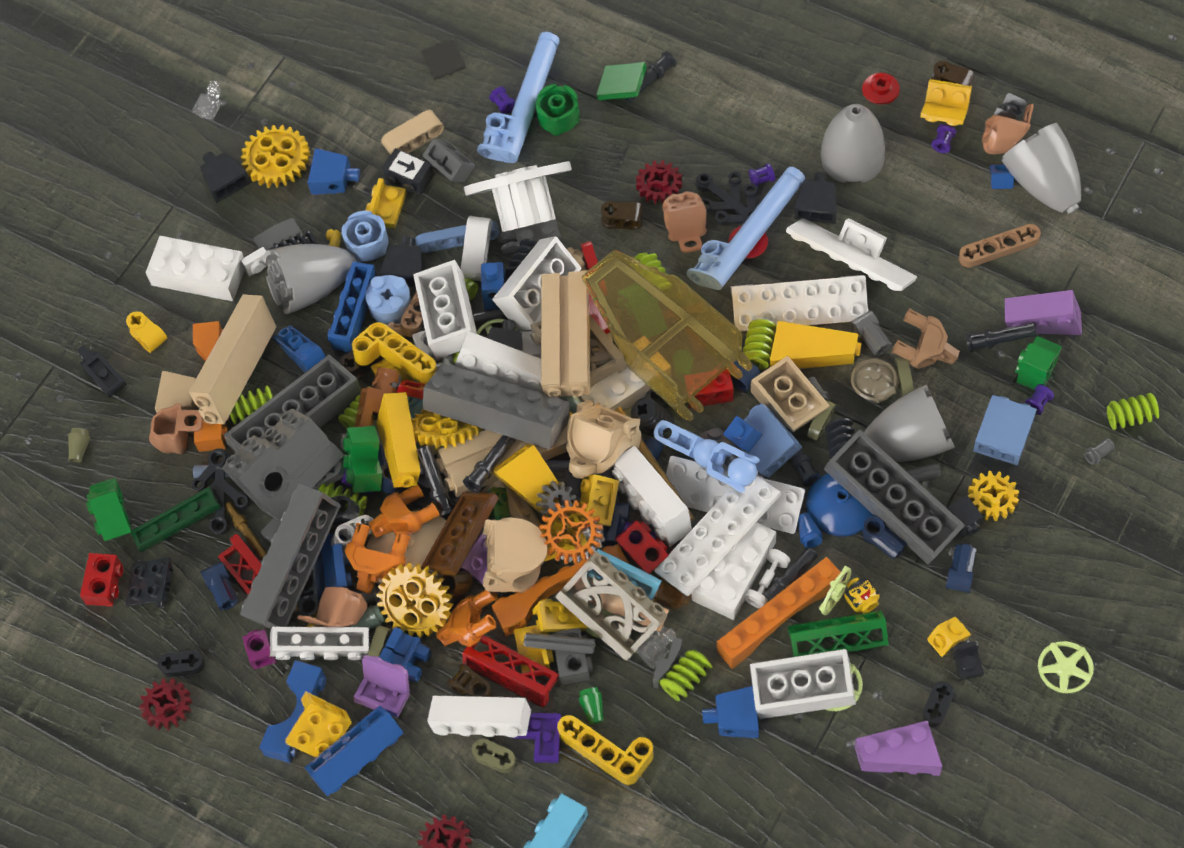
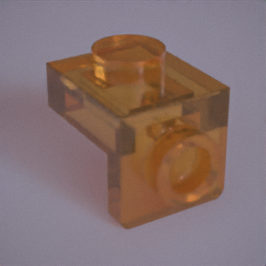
[653,577,692,610]

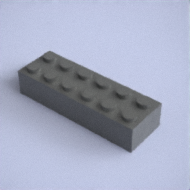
[224,355,361,454]
[423,363,570,450]
[824,429,965,564]
[240,484,341,629]

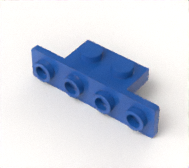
[321,533,353,590]

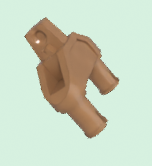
[892,308,960,369]

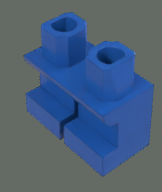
[379,627,432,683]

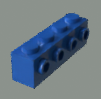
[327,261,377,353]
[304,705,403,796]

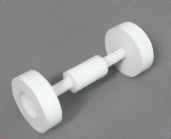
[744,549,790,609]

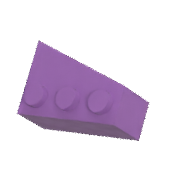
[1005,290,1082,335]
[855,721,942,776]

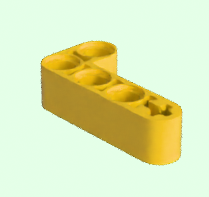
[352,322,437,384]
[558,715,654,785]

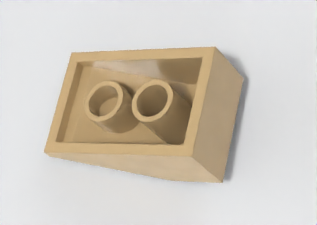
[751,356,830,432]

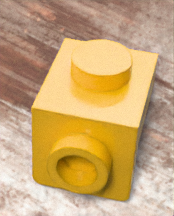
[927,617,971,657]

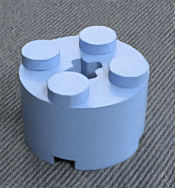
[342,211,389,262]
[365,275,412,324]

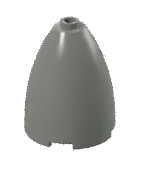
[820,104,885,183]
[1002,123,1081,214]
[264,244,356,314]
[864,384,955,462]

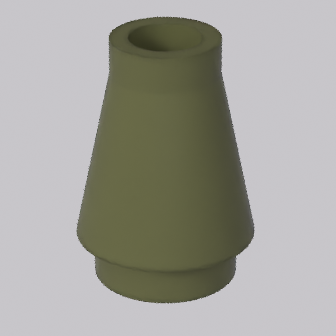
[68,428,91,462]

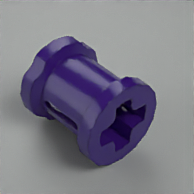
[489,87,516,114]
[931,124,956,153]
[748,163,775,187]
[1025,384,1054,415]

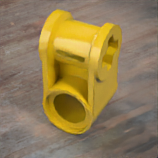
[126,311,168,353]

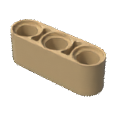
[381,110,444,154]

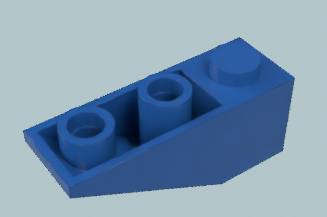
[273,325,326,373]

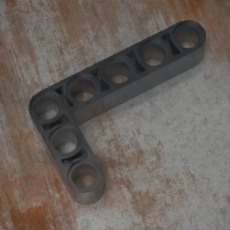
[298,495,360,618]

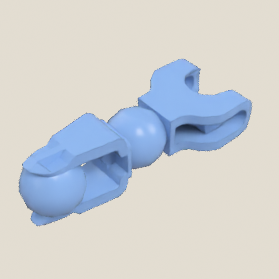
[654,420,760,493]

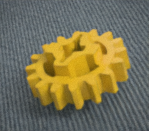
[968,471,1019,521]

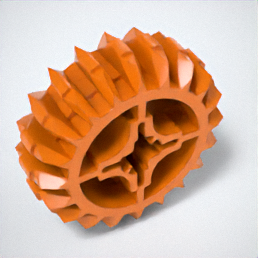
[539,500,603,564]

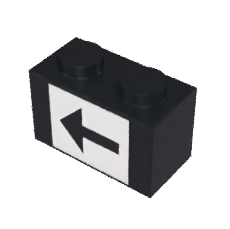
[382,148,434,195]

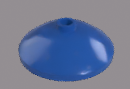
[806,474,874,537]

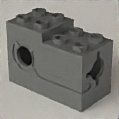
[222,409,344,522]

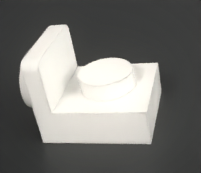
[241,247,268,277]

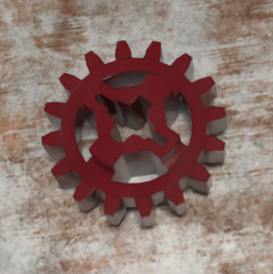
[636,160,682,205]
[139,678,193,731]
[417,815,472,848]

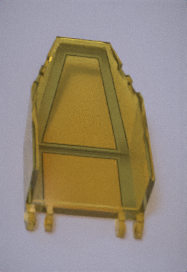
[582,249,753,421]

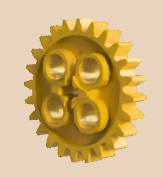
[241,125,310,188]
[411,409,483,449]
[376,562,453,638]

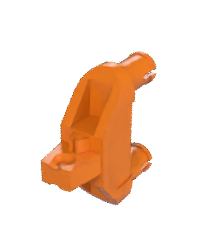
[368,484,440,538]
[344,523,411,594]
[437,590,498,647]

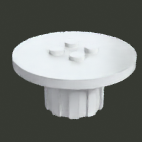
[464,161,572,232]

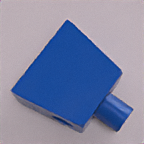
[308,149,360,195]
[481,262,506,311]
[702,686,759,738]

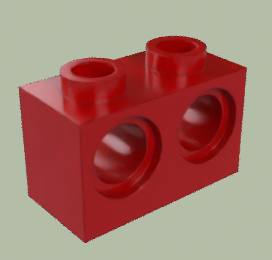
[685,369,734,409]
[614,520,669,574]
[80,553,123,607]

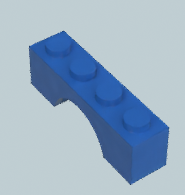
[259,660,326,764]

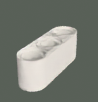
[461,216,492,282]

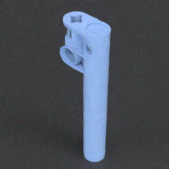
[477,32,560,163]
[687,167,805,290]

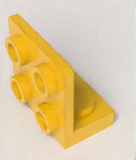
[920,79,972,126]
[285,692,351,758]

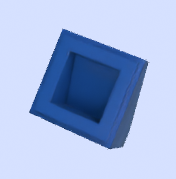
[990,164,1014,189]

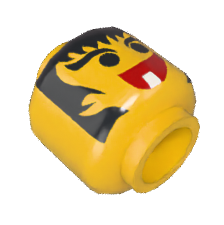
[844,578,880,614]

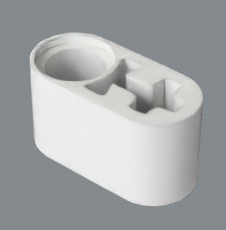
[331,515,373,552]

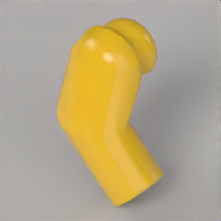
[326,229,341,248]

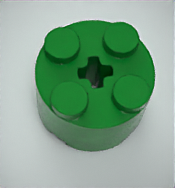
[536,84,579,136]

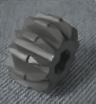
[536,481,576,521]

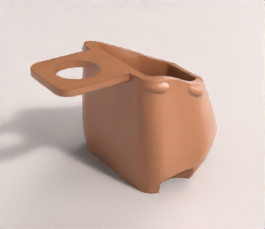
[982,104,1034,154]
[662,192,707,253]
[149,403,203,455]
[297,587,367,627]

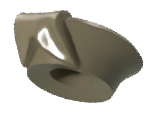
[851,358,899,403]

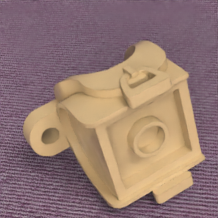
[566,400,641,479]
[483,518,547,593]

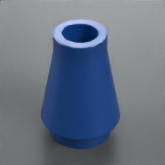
[798,513,823,548]

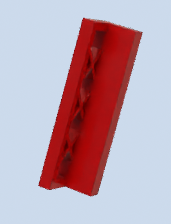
[218,534,261,595]
[462,635,559,708]

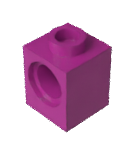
[242,629,276,670]

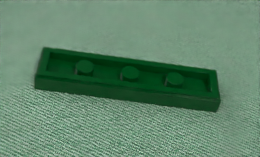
[131,486,221,552]

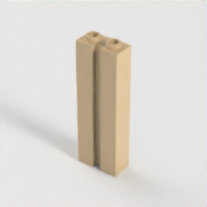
[541,271,590,398]
[189,295,276,424]
[435,413,570,498]

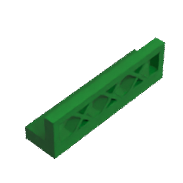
[787,611,889,657]

